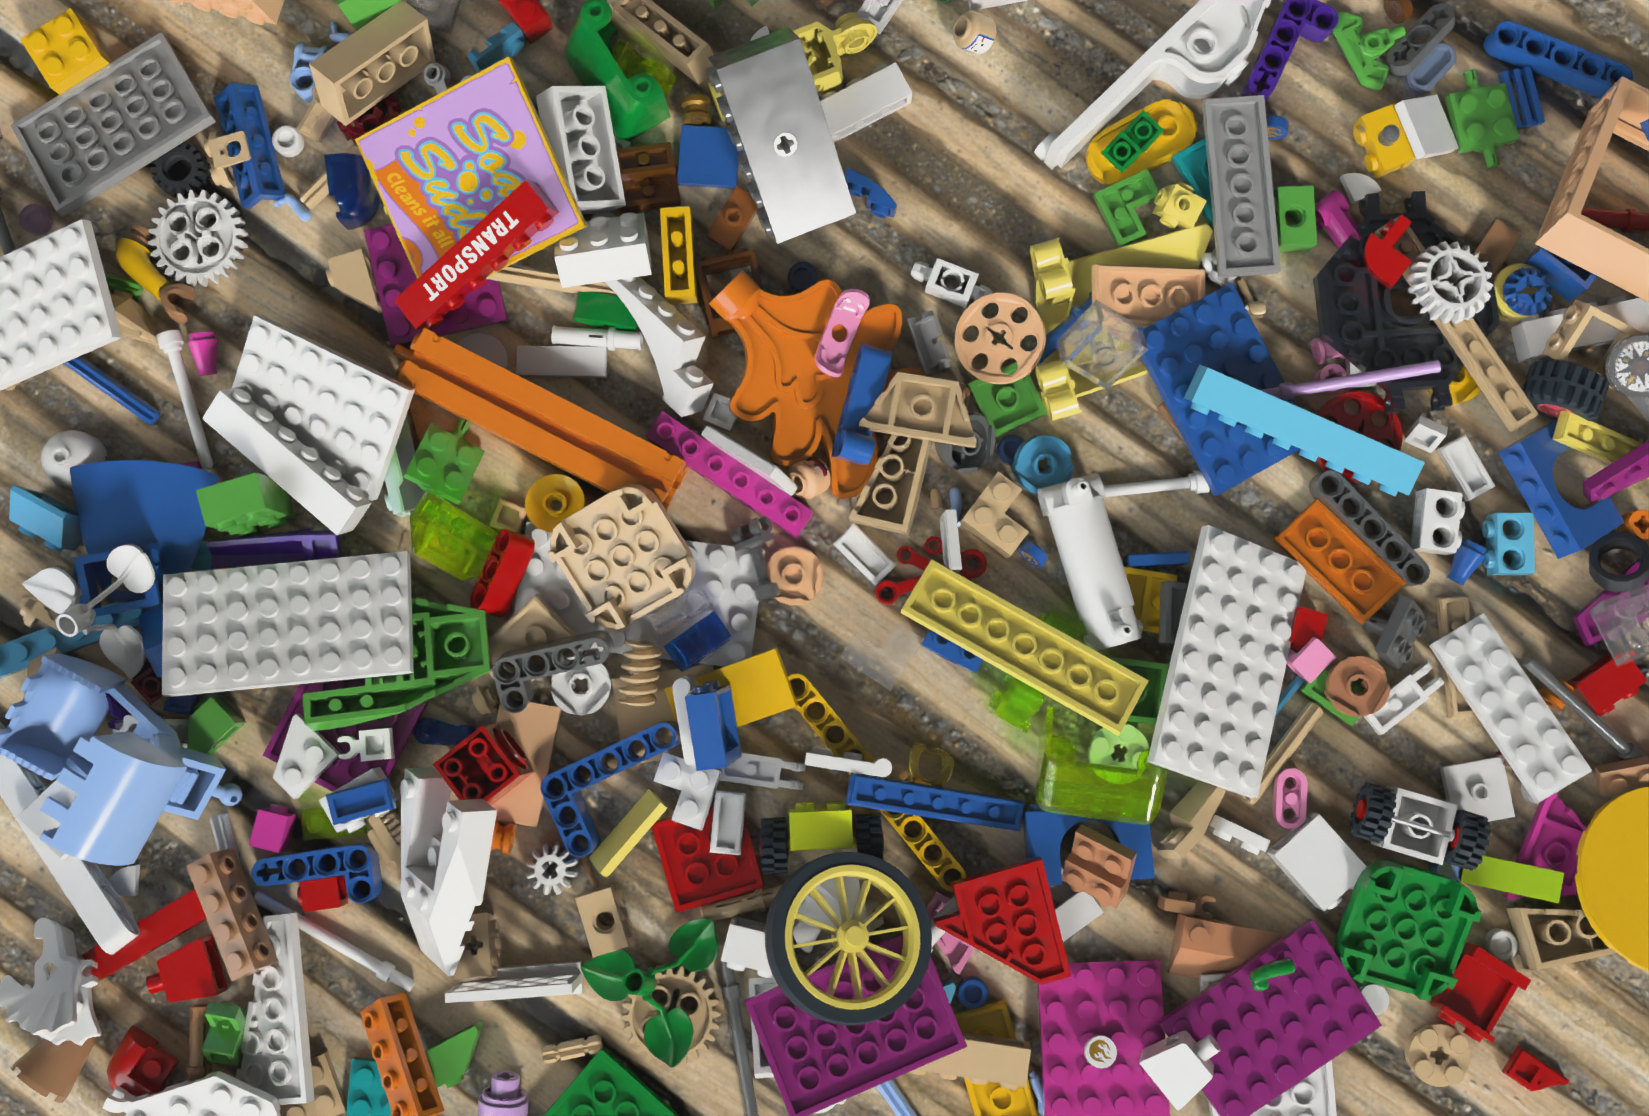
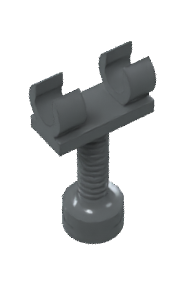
[731,516,780,601]

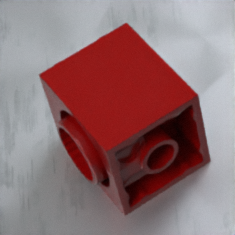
[432,724,535,806]

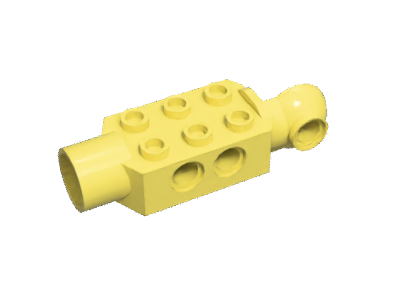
[707,12,878,122]

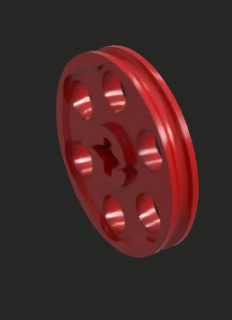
[1316,391,1403,482]

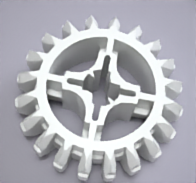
[1407,241,1493,324]

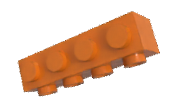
[360,992,444,1116]

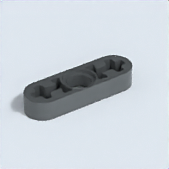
[1387,3,1455,76]

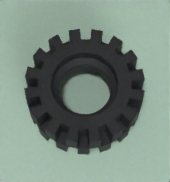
[150,142,211,198]

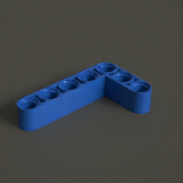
[540,721,681,858]

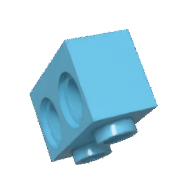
[1482,513,1535,575]

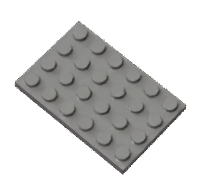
[11,32,216,217]

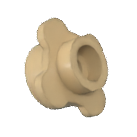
[472,685,499,715]

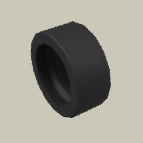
[1589,532,1649,592]

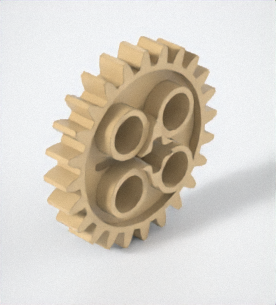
[621,964,722,1066]

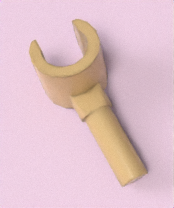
[1237,279,1266,319]

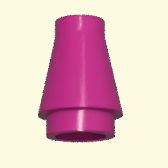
[187,332,219,376]

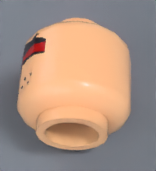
[786,457,831,500]

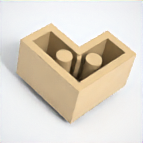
[960,471,1029,559]

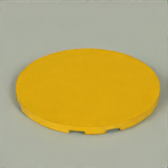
[1575,787,1649,972]

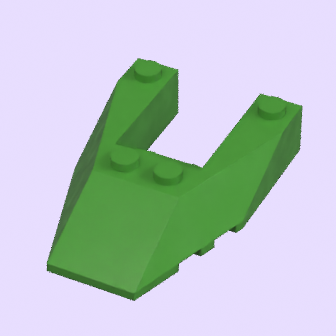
[303,598,491,731]

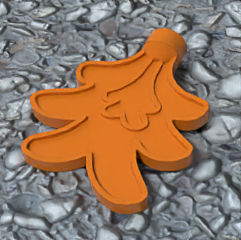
[709,270,926,499]

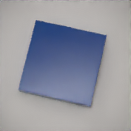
[677,125,739,189]

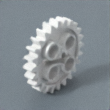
[148,190,248,287]

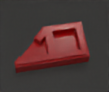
[1501,1046,1570,1092]

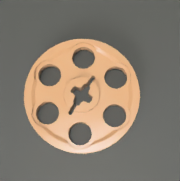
[955,293,1046,384]

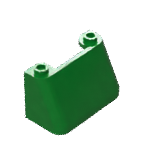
[564,0,671,141]

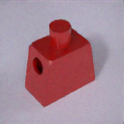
[146,934,228,1002]

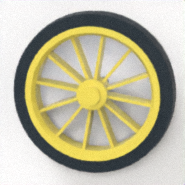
[765,852,932,1025]

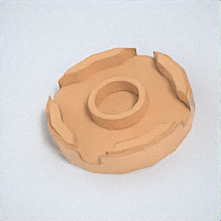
[766,546,824,606]

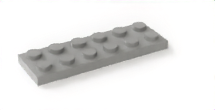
[1202,95,1281,278]

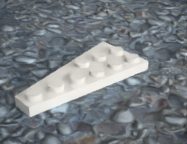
[236,912,315,1105]

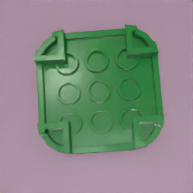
[1334,860,1481,1001]

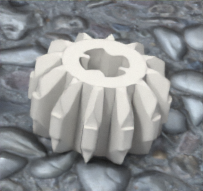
[526,842,578,895]

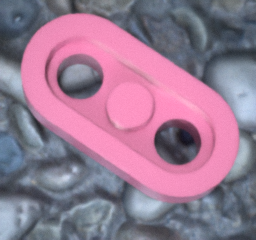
[1273,768,1308,830]

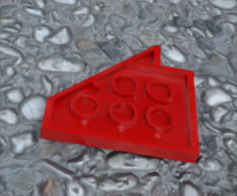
[933,856,1071,985]

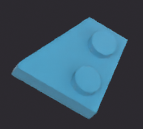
[467,22,526,73]

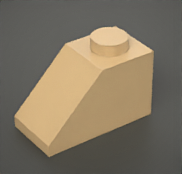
[326,249,382,313]

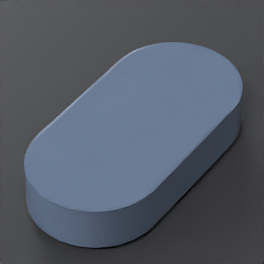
[1404,42,1456,95]

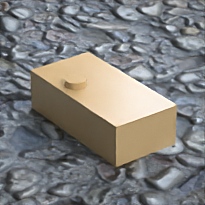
[309,0,436,126]

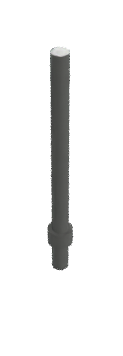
[1522,655,1642,760]
[720,961,759,1116]

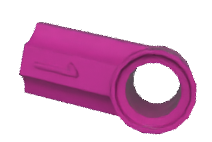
[1315,190,1361,249]

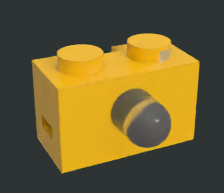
[1353,103,1416,179]

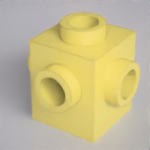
[1152,182,1206,229]

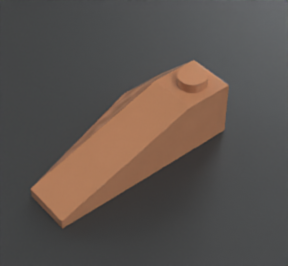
[1167,913,1286,979]

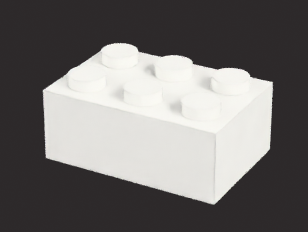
[554,213,652,288]

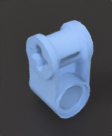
[290,41,331,103]

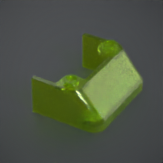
[1035,706,1169,825]

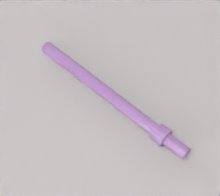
[1261,360,1441,401]

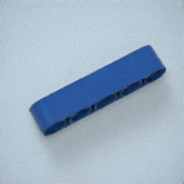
[1484,21,1633,98]

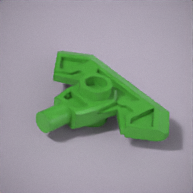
[1332,12,1406,91]

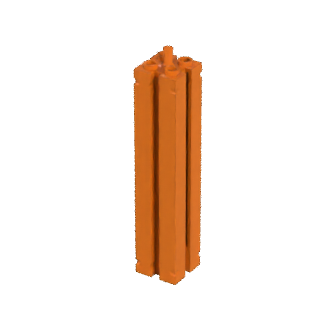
[393,328,689,511]

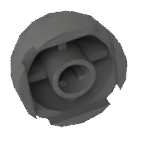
[934,412,996,474]

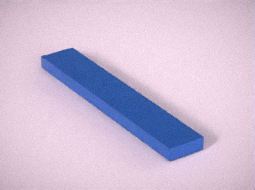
[845,772,1025,831]

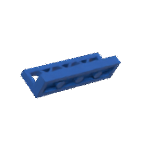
[214,83,285,209]

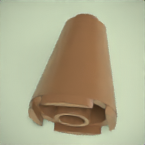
[11,1016,102,1103]

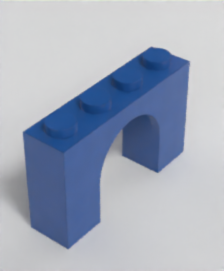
[1498,419,1624,559]
[1023,797,1154,885]

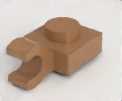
[1157,891,1216,919]

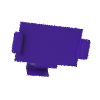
[105,693,131,730]

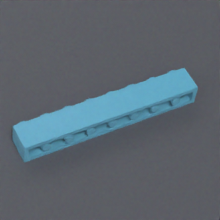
[1184,365,1425,497]

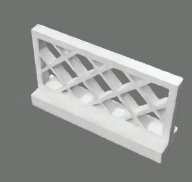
[445,960,584,1003]

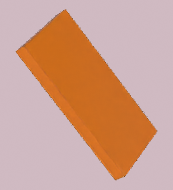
[1273,498,1407,625]

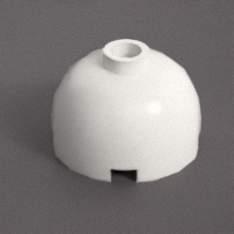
[41,430,107,490]

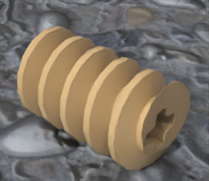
[618,639,663,706]

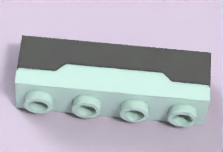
[384,406,435,517]

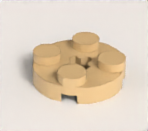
[1405,1022,1470,1087]

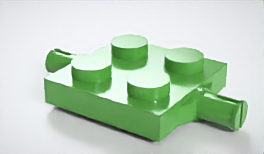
[1445,69,1519,169]
[403,418,485,511]

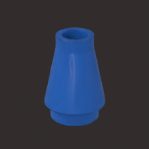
[1446,539,1487,585]

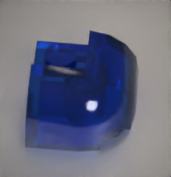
[324,153,380,230]

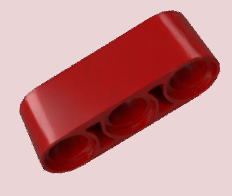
[470,528,535,618]

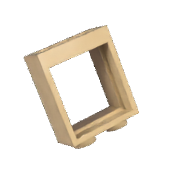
[1542,299,1648,390]

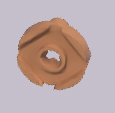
[1324,656,1390,717]

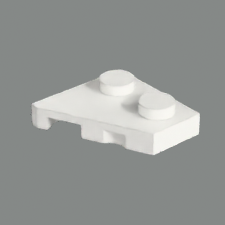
[273,714,340,799]

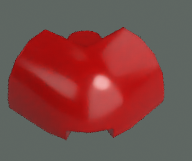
[107,1025,180,1097]

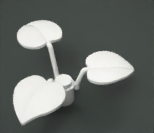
[22,544,155,680]

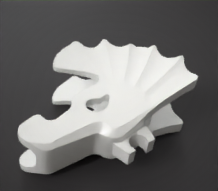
[793,877,884,953]
[0,918,102,1046]

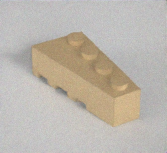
[848,434,932,536]
[1506,908,1617,970]

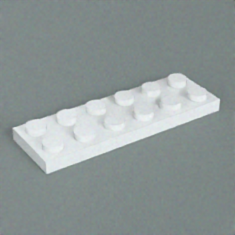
[1429,613,1592,803]

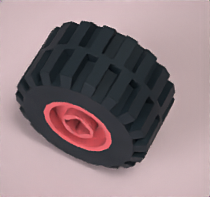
[1522,360,1609,422]

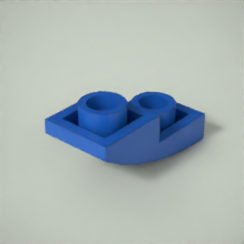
[844,168,897,218]

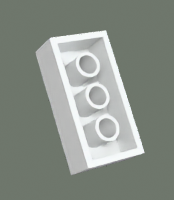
[536,86,626,214]

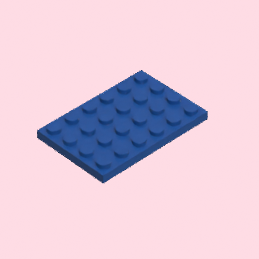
[1130,283,1301,496]

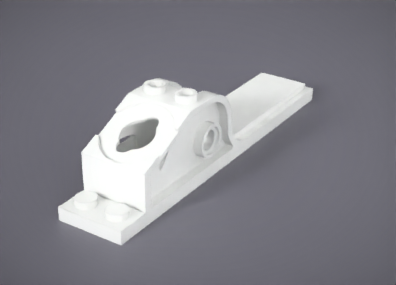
[1044,0,1271,170]

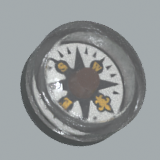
[1603,335,1649,398]

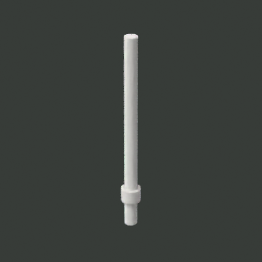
[253,891,416,992]

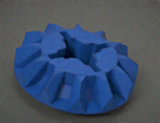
[1503,267,1553,316]

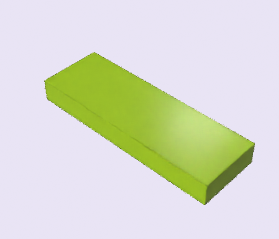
[1461,855,1564,903]

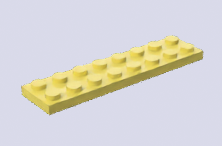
[901,559,1149,736]

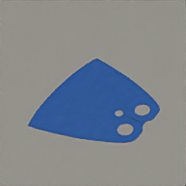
[70,460,219,602]

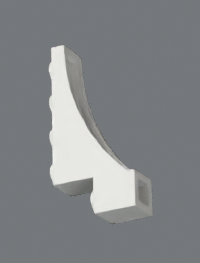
[605,276,714,417]

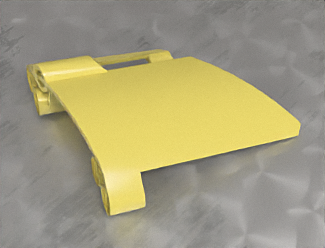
[1030,223,1213,421]

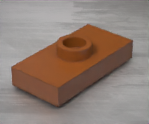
[706,186,759,252]

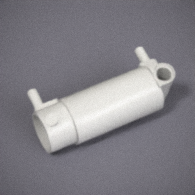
[1038,473,1143,651]

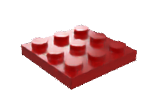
[652,805,765,913]

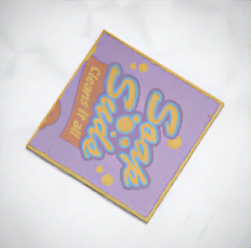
[355,57,587,279]

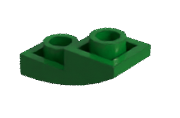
[1101,110,1165,173]
[573,291,637,331]

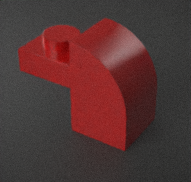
[1364,215,1412,290]

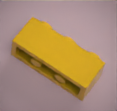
[660,206,698,305]

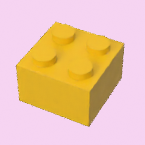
[20,8,112,95]

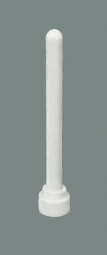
[156,330,213,470]
[1103,469,1210,497]

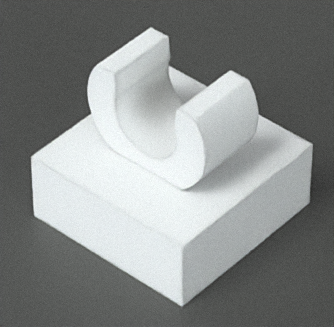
[1404,413,1448,453]

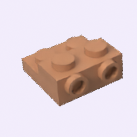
[1062,824,1137,908]

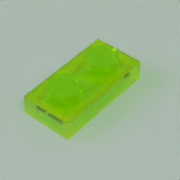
[302,807,367,840]

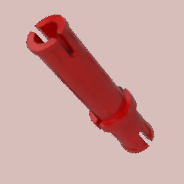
[1581,207,1649,232]

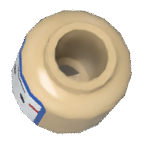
[952,11,997,54]

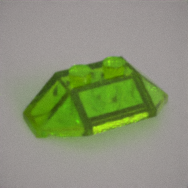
[410,490,499,581]

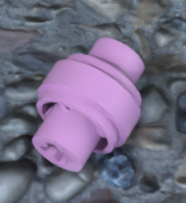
[477,1071,529,1116]

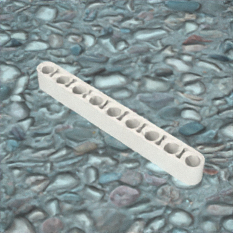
[0,722,140,955]

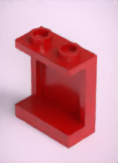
[1430,942,1531,1043]

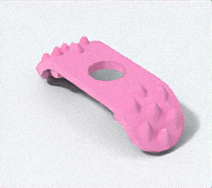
[815,289,870,377]

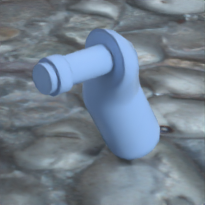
[329,22,352,43]
[274,193,311,221]
[949,487,963,527]

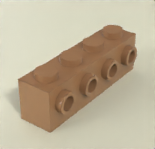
[186,848,279,982]

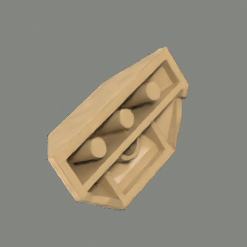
[110,290,159,346]

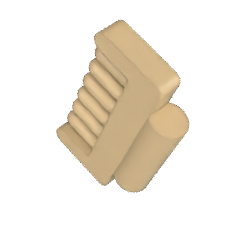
[366,809,401,868]

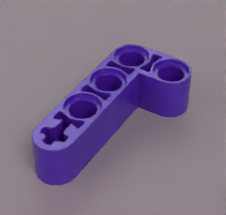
[1242,0,1339,101]

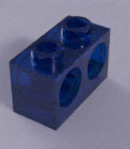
[663,611,734,672]

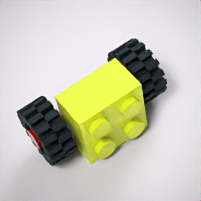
[760,801,884,874]

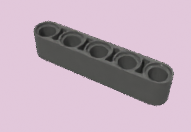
[1309,470,1430,587]

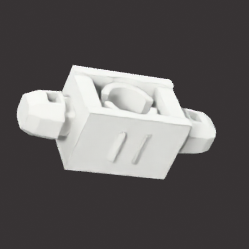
[911,258,993,308]

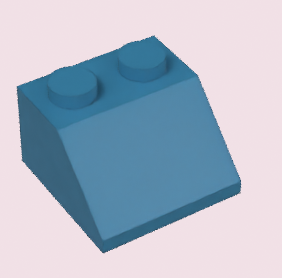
[9,485,82,552]

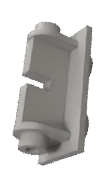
[907,310,952,375]

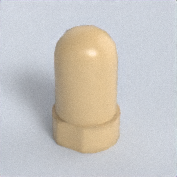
[930,488,943,510]

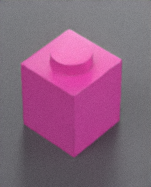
[249,804,297,853]

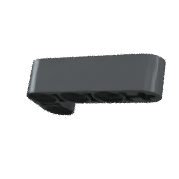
[492,630,614,713]

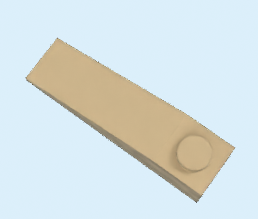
[612,0,714,85]

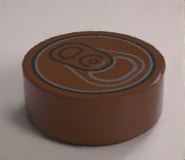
[1384,0,1413,24]

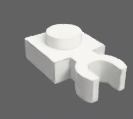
[338,728,395,762]

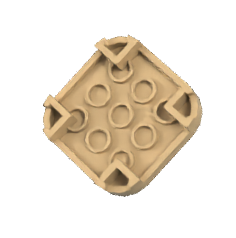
[548,484,695,630]

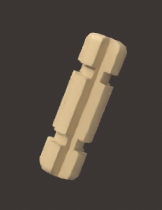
[542,1035,603,1064]

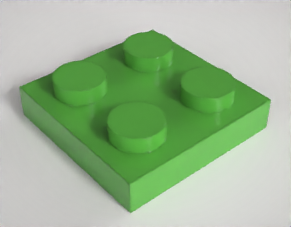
[967,362,1047,438]

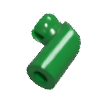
[1249,958,1295,991]

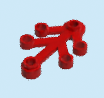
[875,536,987,605]

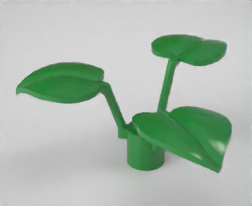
[581,918,718,1068]

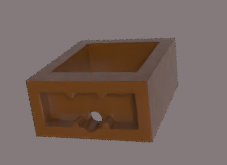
[696,248,763,338]

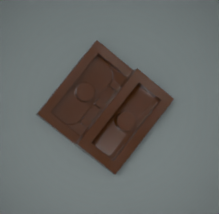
[616,142,681,213]

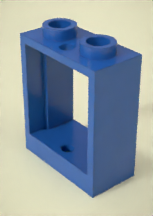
[73,543,165,617]
[685,681,742,771]

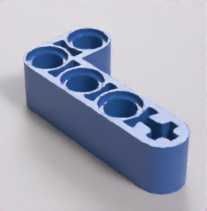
[832,343,892,465]
[251,842,382,904]

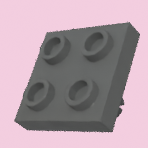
[1362,595,1427,671]

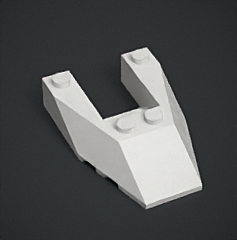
[400,767,497,976]

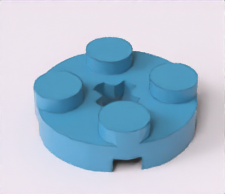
[1011,435,1073,495]

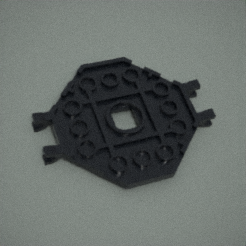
[1313,191,1500,414]

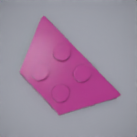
[1502,793,1587,900]

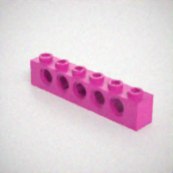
[646,411,813,539]

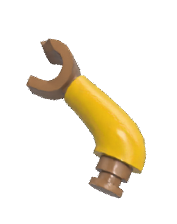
[116,224,197,324]

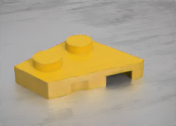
[1123,566,1178,634]

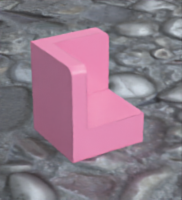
[1286,637,1336,684]

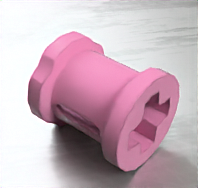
[1311,337,1345,364]
[1312,364,1347,396]

